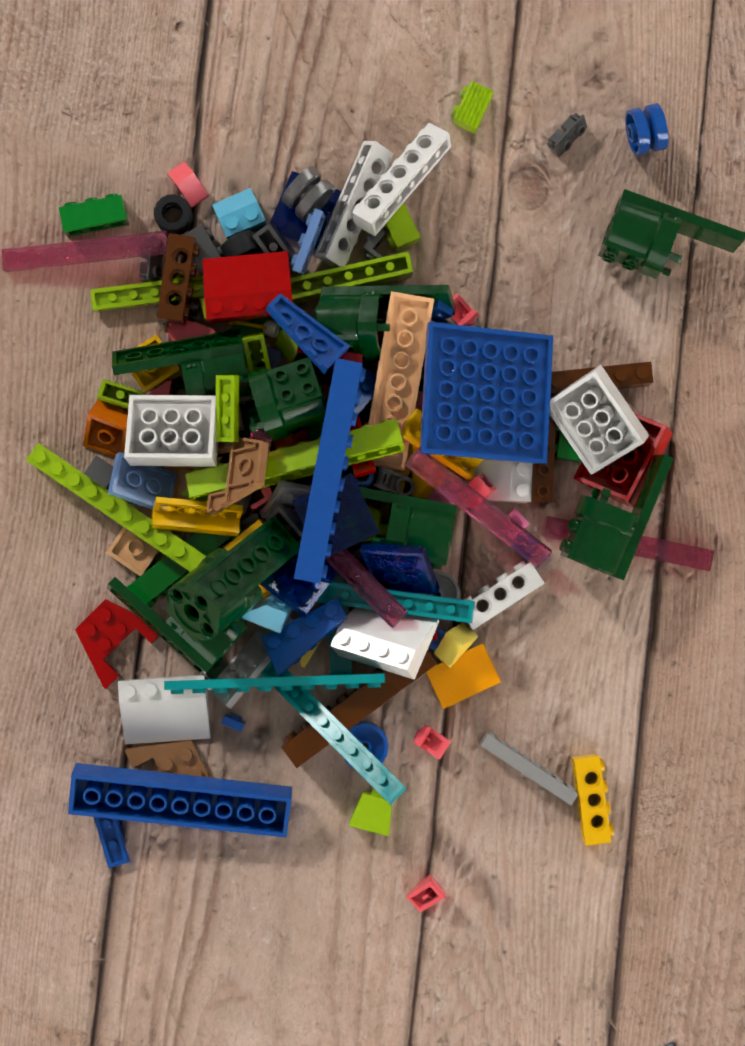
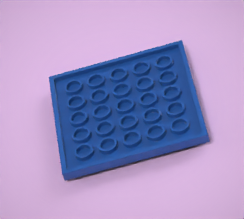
[420,322,553,465]

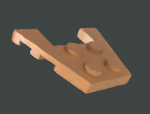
[206,438,269,516]
[124,740,211,826]

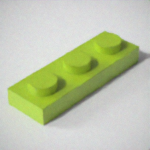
[216,375,239,442]

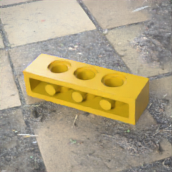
[571,754,614,846]

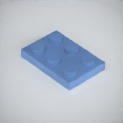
[291,208,326,276]
[108,452,177,510]

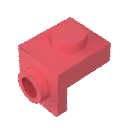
[450,294,479,326]
[413,725,451,759]

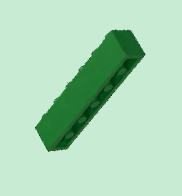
[127,512,242,608]

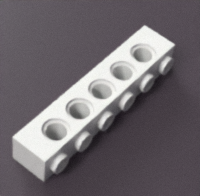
[352,123,451,236]
[314,141,394,268]

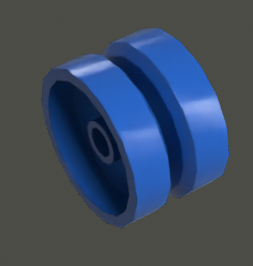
[625,103,669,156]
[344,721,388,768]

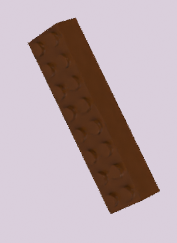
[281,650,437,768]

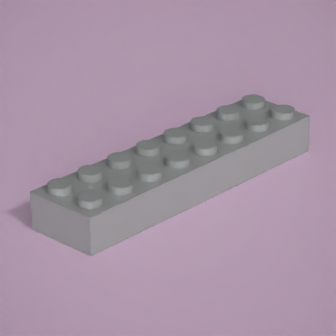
[207,616,294,709]
[479,732,579,805]

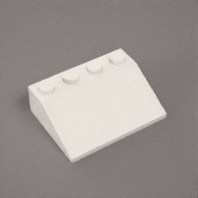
[550,365,649,475]
[124,395,218,467]
[464,459,533,503]
[330,607,439,680]
[118,674,211,744]

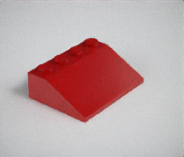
[202,251,293,324]
[573,413,673,508]

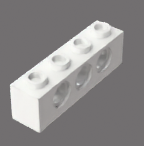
[463,561,545,630]

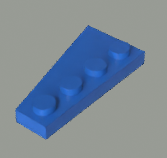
[266,293,350,375]
[260,598,348,677]

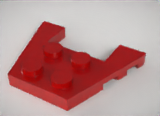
[75,599,159,689]

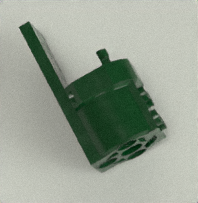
[598,189,745,279]
[315,285,456,361]
[112,329,253,404]
[217,357,327,457]
[559,454,674,580]
[338,484,457,569]
[165,515,300,642]
[107,577,248,675]

